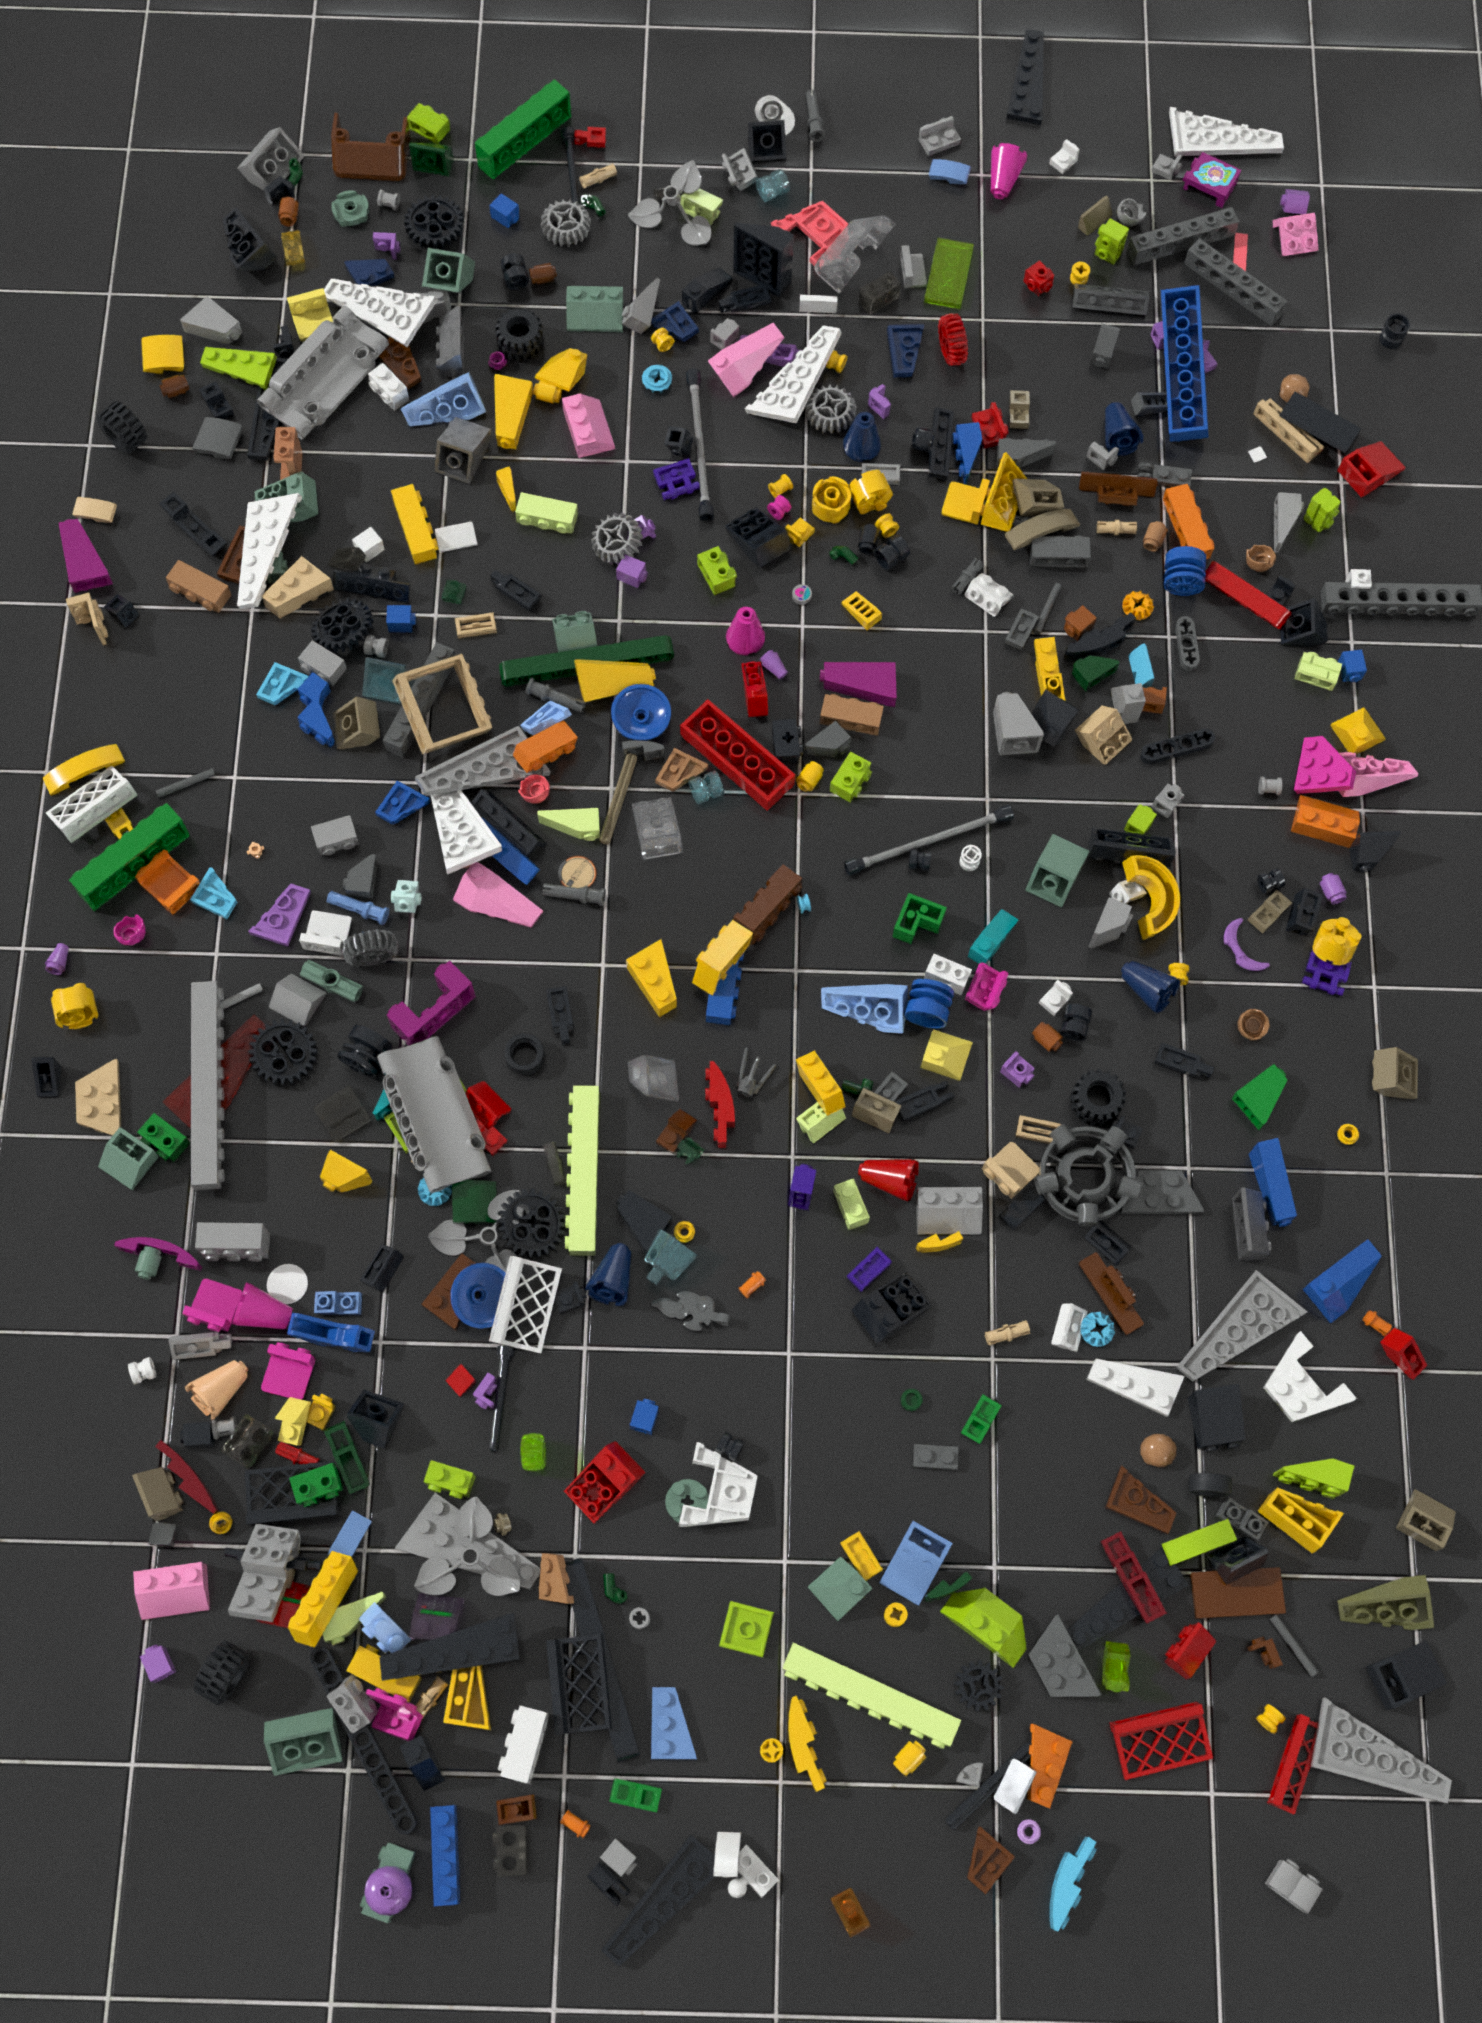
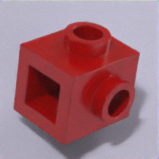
[1023,260,1054,296]

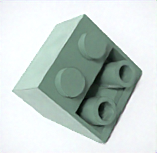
[552,611,597,652]
[98,1127,159,1191]

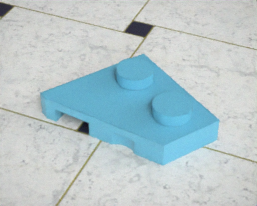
[256,662,309,705]
[190,867,237,919]

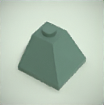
[808,1557,872,1621]

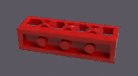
[1267,1714,1318,1815]

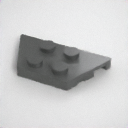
[1121,1170,1204,1214]
[1029,1614,1101,1697]

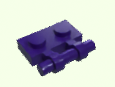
[653,459,700,500]
[1302,950,1352,996]

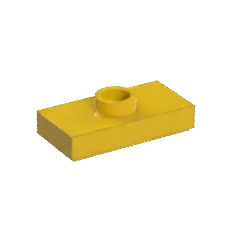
[840,1531,883,1581]

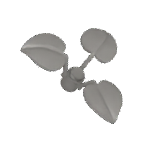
[628,160,712,246]
[428,1190,524,1273]
[414,1497,520,1596]

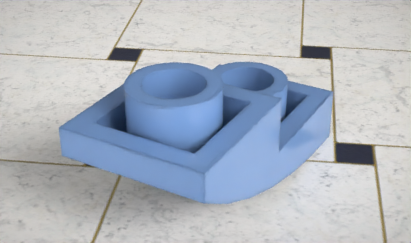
[929,159,971,184]
[314,1291,362,1315]
[328,1511,372,1557]

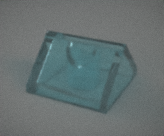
[362,657,407,704]

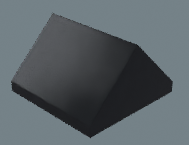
[748,120,786,161]
[1207,1536,1269,1585]

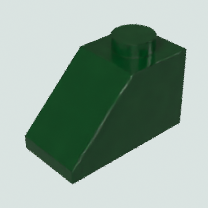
[1071,656,1120,692]

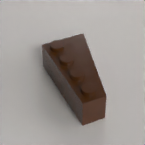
[733,865,803,945]

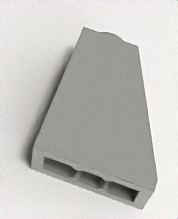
[180,296,242,345]
[1110,683,1146,724]

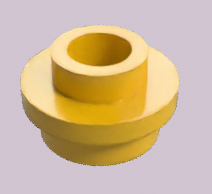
[1337,1124,1359,1145]
[674,1221,695,1243]
[209,1512,232,1534]

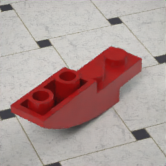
[705,1061,735,1148]

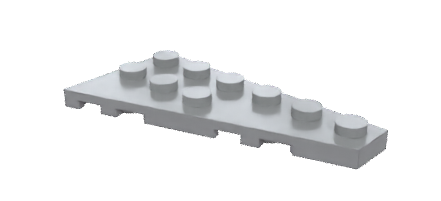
[415,726,550,796]
[1176,1270,1307,1382]
[395,1493,541,1590]
[1310,1697,1452,1804]

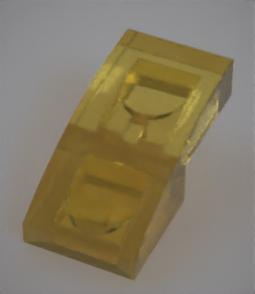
[281,230,305,266]

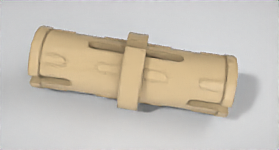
[579,163,617,188]
[1097,520,1137,535]
[985,1320,1030,1346]
[415,1676,449,1719]

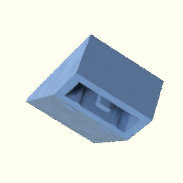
[879,1521,952,1606]

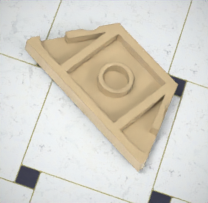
[75,1059,121,1136]

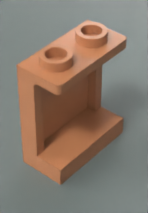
[274,427,303,480]

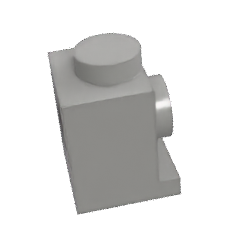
[710,318,739,350]
[1152,784,1184,818]

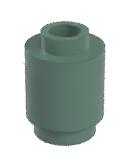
[135,1246,162,1280]

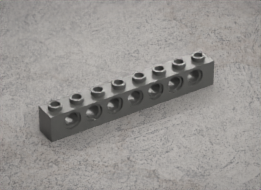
[1321,582,1482,616]

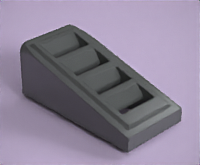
[1131,392,1168,416]

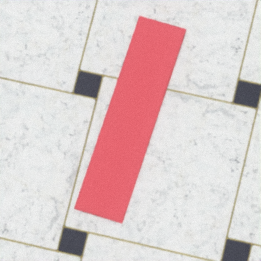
[1233,233,1248,271]

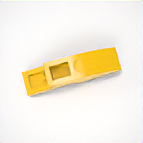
[1034,637,1065,700]
[788,1696,827,1792]

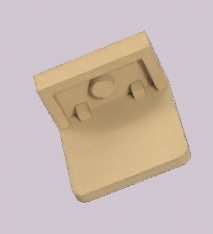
[982,1142,1039,1199]

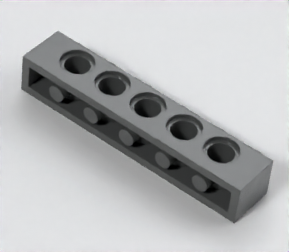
[1127,207,1239,266]
[1184,238,1288,326]

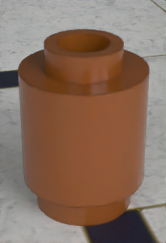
[278,197,299,227]
[1032,1022,1063,1052]

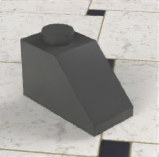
[1090,324,1120,369]
[804,721,851,757]
[343,854,378,900]

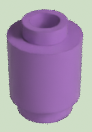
[1320,873,1347,905]

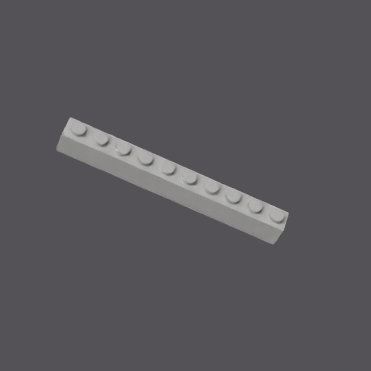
[191,981,225,1191]

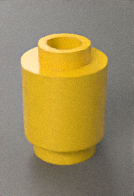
[533,381,562,404]
[796,761,824,792]
[893,1741,926,1777]

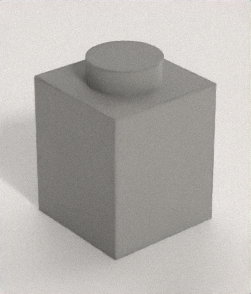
[600,1839,637,1877]

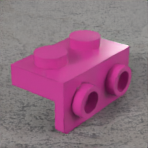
[965,963,1009,1011]

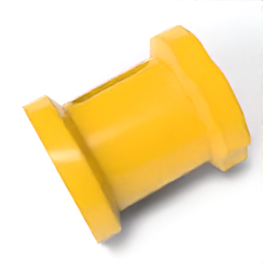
[768,474,793,498]

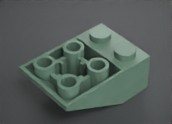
[255,471,318,522]

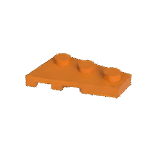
[1027,1724,1073,1809]

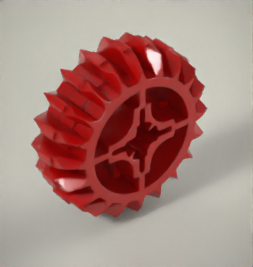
[938,313,968,366]

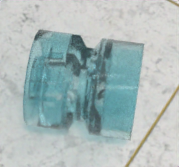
[756,169,790,202]
[689,771,724,804]

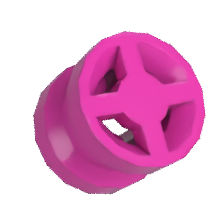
[767,495,791,520]

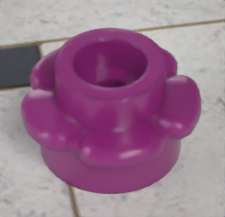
[488,351,507,370]

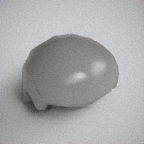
[1117,198,1146,227]

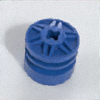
[1164,546,1206,596]
[904,979,955,1029]

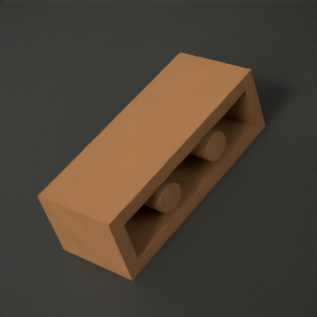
[166,560,231,613]
[820,694,884,736]

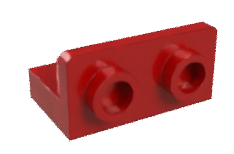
[971,402,1009,449]

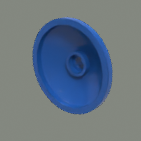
[611,684,671,741]
[450,1263,506,1328]

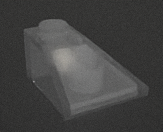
[628,1055,679,1102]

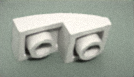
[714,1832,741,1878]

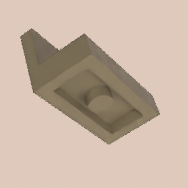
[852,1088,901,1133]

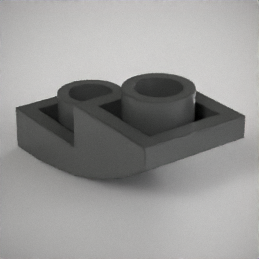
[1216,1497,1268,1541]

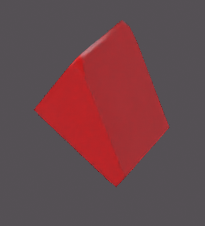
[446,1364,477,1397]

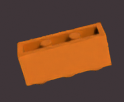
[513,720,578,773]

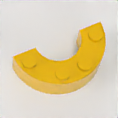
[1122,855,1180,940]

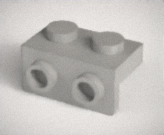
[722,148,759,191]
[327,1674,378,1733]

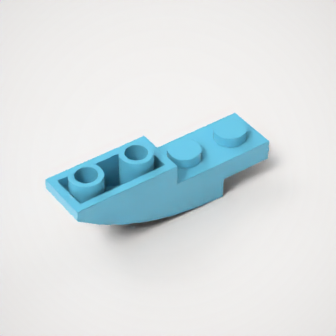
[1050,1837,1097,1932]

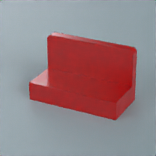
[465,1081,511,1130]

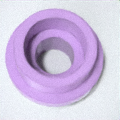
[1017,1820,1041,1844]

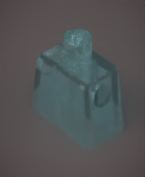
[645,1229,697,1285]

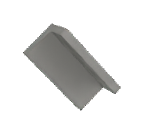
[900,245,927,288]

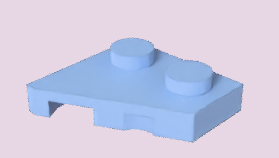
[521,701,572,735]

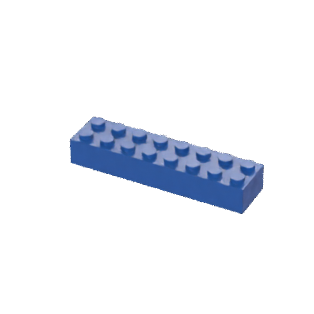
[1161,285,1209,442]

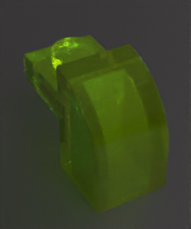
[1102,1641,1131,1692]

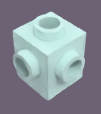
[391,880,421,913]

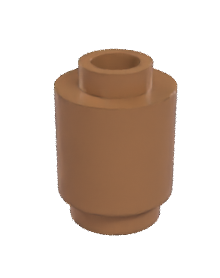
[1143,521,1168,552]

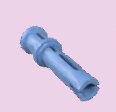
[327,891,389,925]

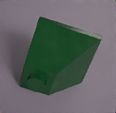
[409,143,454,177]

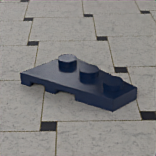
[887,324,924,377]

